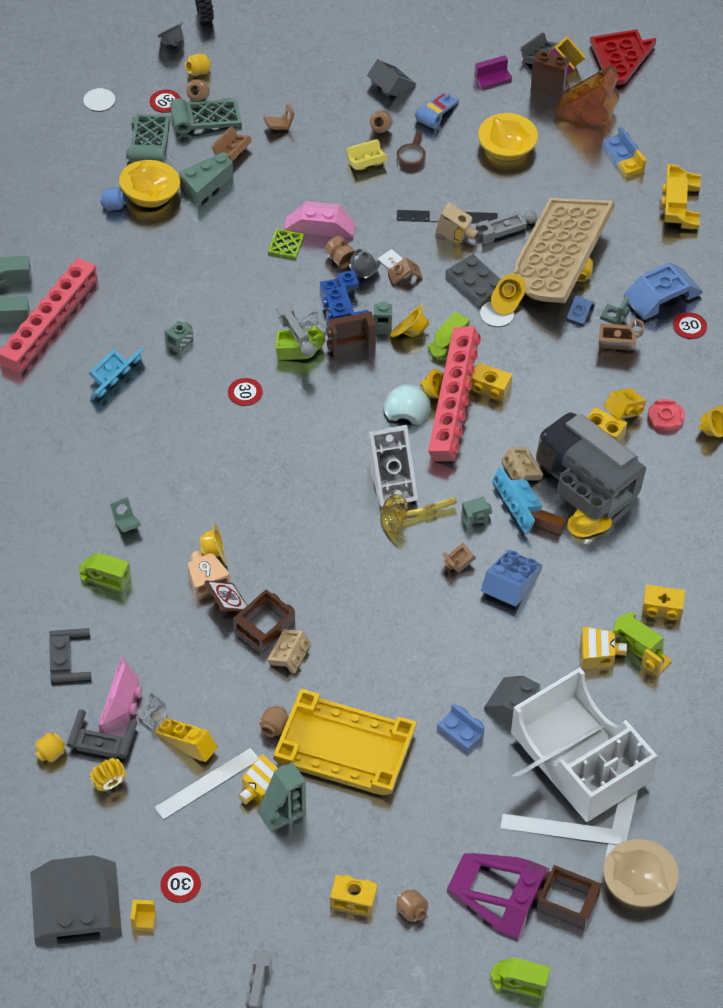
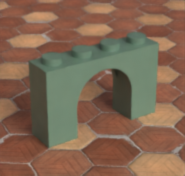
[0,256,31,323]

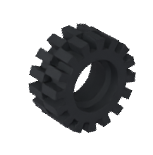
[195,0,214,22]

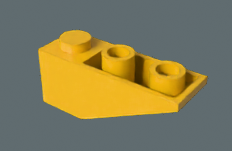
[154,718,218,762]

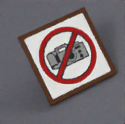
[204,580,247,613]

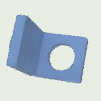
[567,295,595,324]

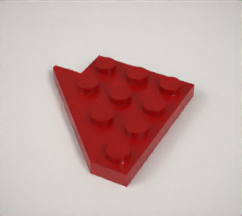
[590,29,656,87]

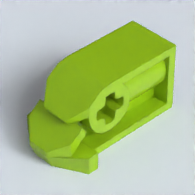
[427,311,470,361]
[276,326,325,360]
[79,553,131,592]
[613,612,664,660]
[490,958,551,999]

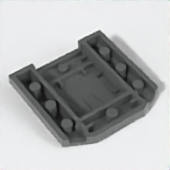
[30,855,122,943]

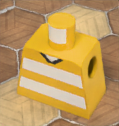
[581,627,627,669]
[239,754,278,804]

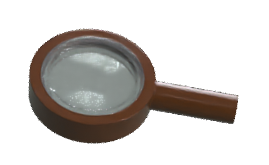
[397,131,426,169]

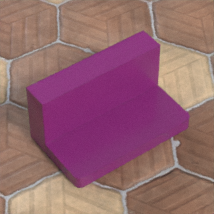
[474,55,512,89]

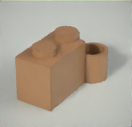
[599,319,644,351]

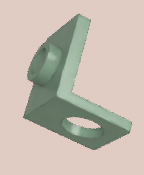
[600,296,630,325]
[110,497,141,532]

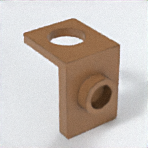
[263,103,295,130]
[388,257,423,285]

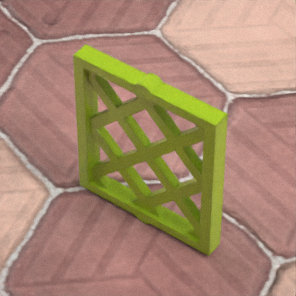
[268,228,304,259]

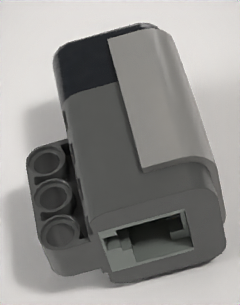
[536,412,646,519]

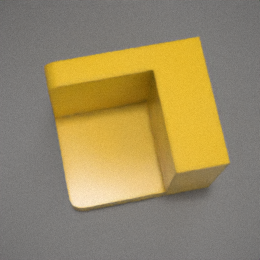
[130,899,156,932]

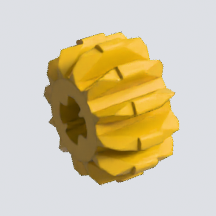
[90,758,127,791]

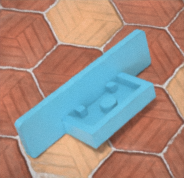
[88,347,144,400]
[492,468,543,534]

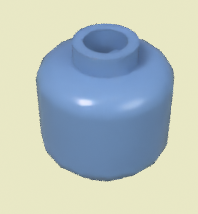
[100,187,127,211]

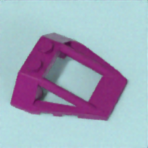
[447,853,550,941]

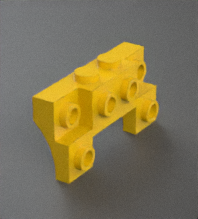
[661,164,701,229]

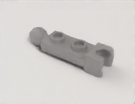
[476,210,538,244]
[276,303,316,356]
[245,950,272,1008]

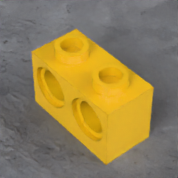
[587,407,627,442]

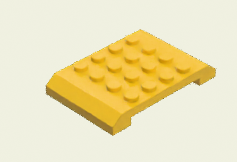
[273,688,417,795]

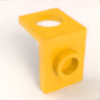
[642,649,672,677]

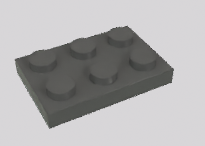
[445,254,500,306]

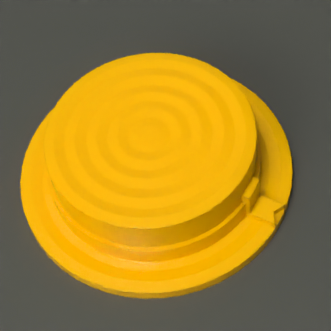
[478,113,538,161]
[119,160,180,207]

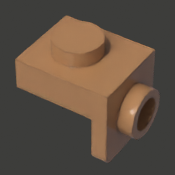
[442,542,476,573]

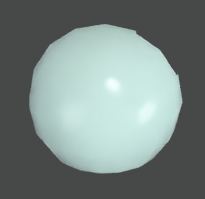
[384,384,431,426]

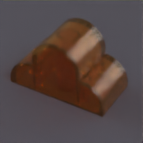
[554,65,619,129]

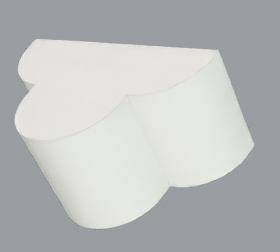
[367,425,418,507]

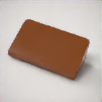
[530,510,567,535]

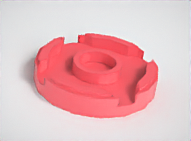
[647,399,685,432]

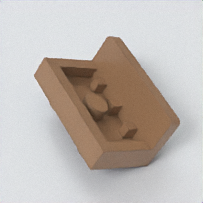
[211,127,252,161]

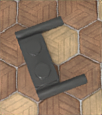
[49,628,91,683]
[67,709,137,759]

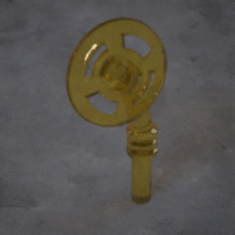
[380,494,457,532]

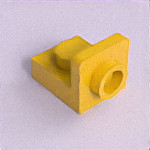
[618,149,647,178]

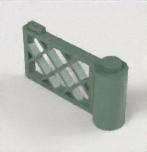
[170,98,242,134]
[126,114,170,163]

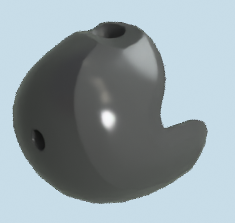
[349,249,381,279]

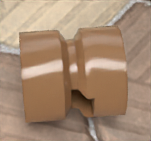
[325,236,355,269]

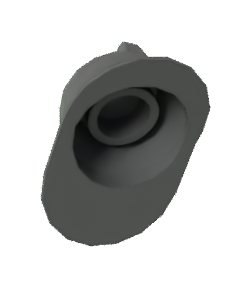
[157,22,183,46]

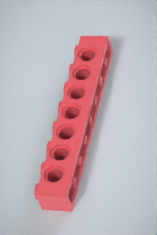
[0,258,97,373]
[428,326,481,461]

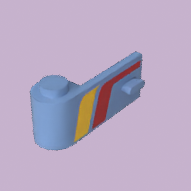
[415,92,459,129]

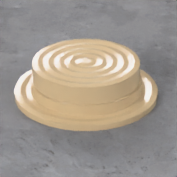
[604,839,679,907]

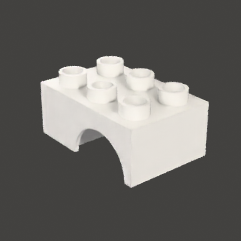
[511,667,658,822]

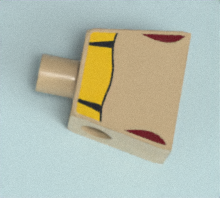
[435,202,478,244]

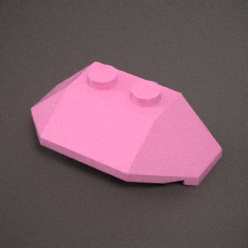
[284,201,355,239]
[98,657,142,734]

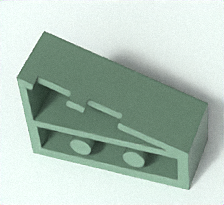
[179,152,233,207]
[258,762,306,831]

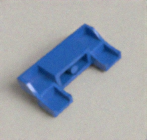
[320,270,369,322]

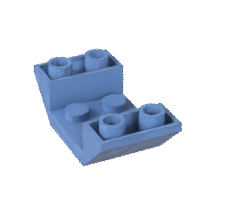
[623,263,703,320]

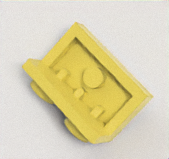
[346,139,387,170]

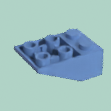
[481,550,543,607]

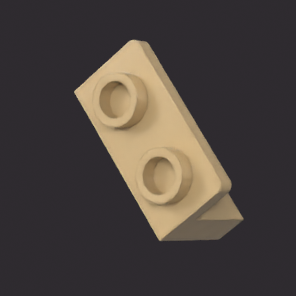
[502,447,543,480]
[267,629,311,673]

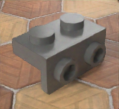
[520,33,558,64]

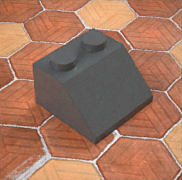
[367,59,417,97]
[484,675,540,723]

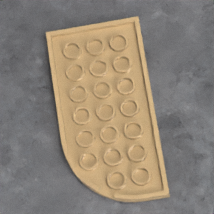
[514,198,615,303]

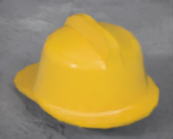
[491,273,526,315]
[390,305,430,337]
[420,369,444,399]
[698,405,723,437]
[567,509,612,537]
[200,524,228,566]

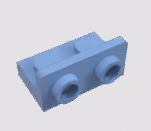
[602,127,639,165]
[437,703,485,753]

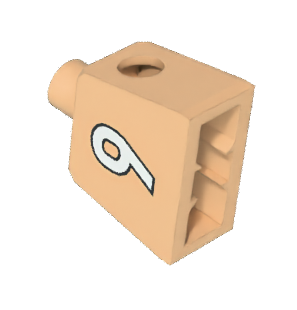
[187,551,230,599]

